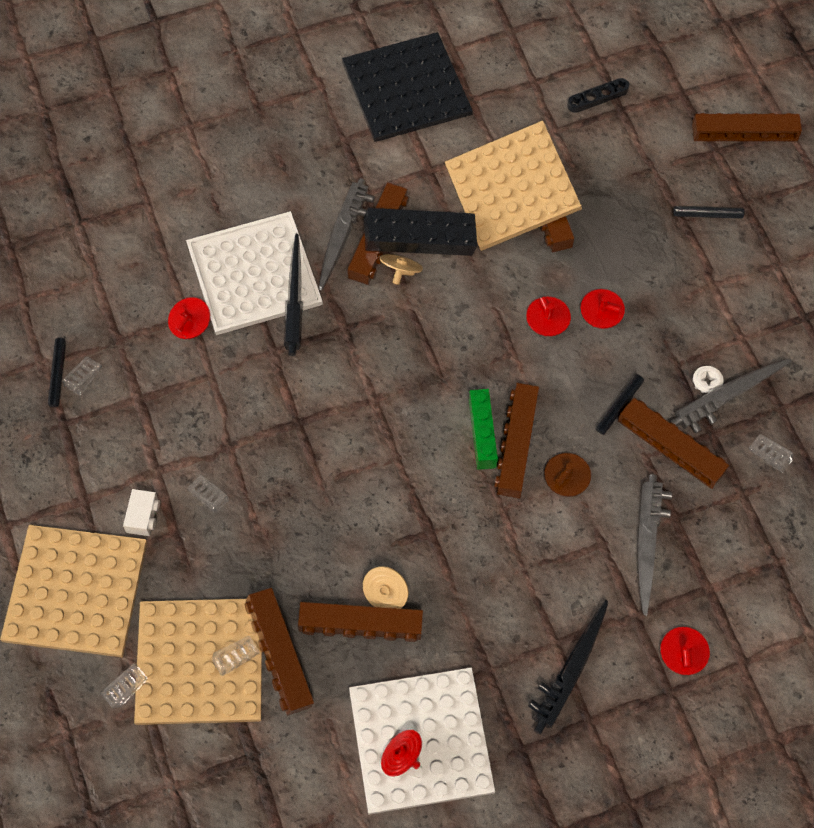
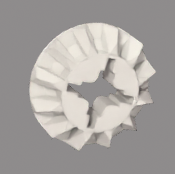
[693,366,723,393]

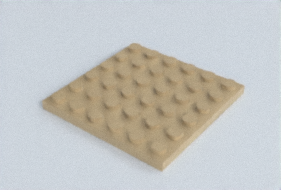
[445,121,582,251]
[0,525,147,657]
[134,599,262,725]

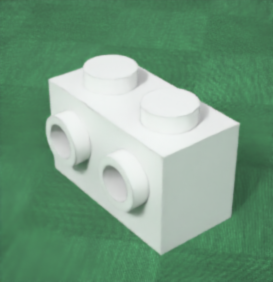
[123,489,160,536]

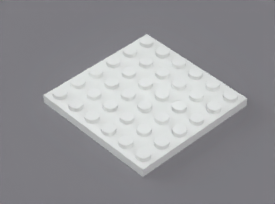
[186,211,323,335]
[349,668,495,815]

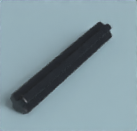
[673,206,745,219]
[48,338,66,407]
[596,374,644,435]

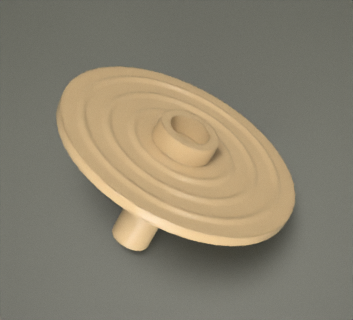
[380,254,423,285]
[363,566,409,609]

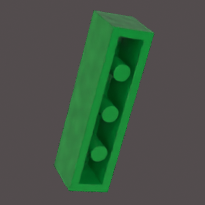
[469,389,498,470]

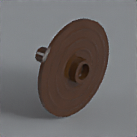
[544,453,591,497]

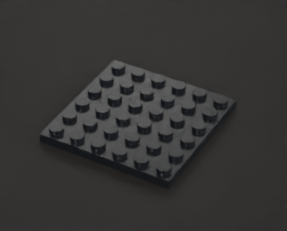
[342,32,473,142]

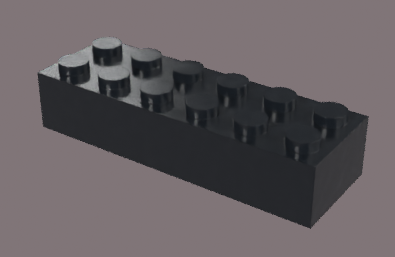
[364,208,477,256]

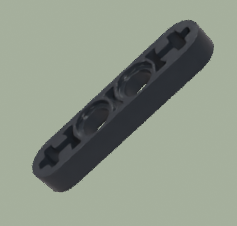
[567,78,629,113]

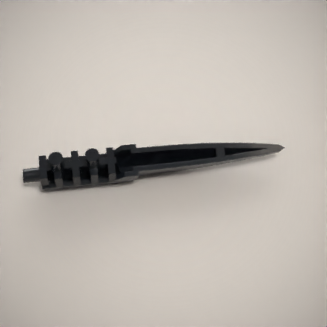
[284,233,303,356]
[528,600,608,735]

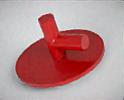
[580,289,625,329]
[168,297,210,339]
[526,297,571,336]
[660,627,710,675]
[381,730,422,777]

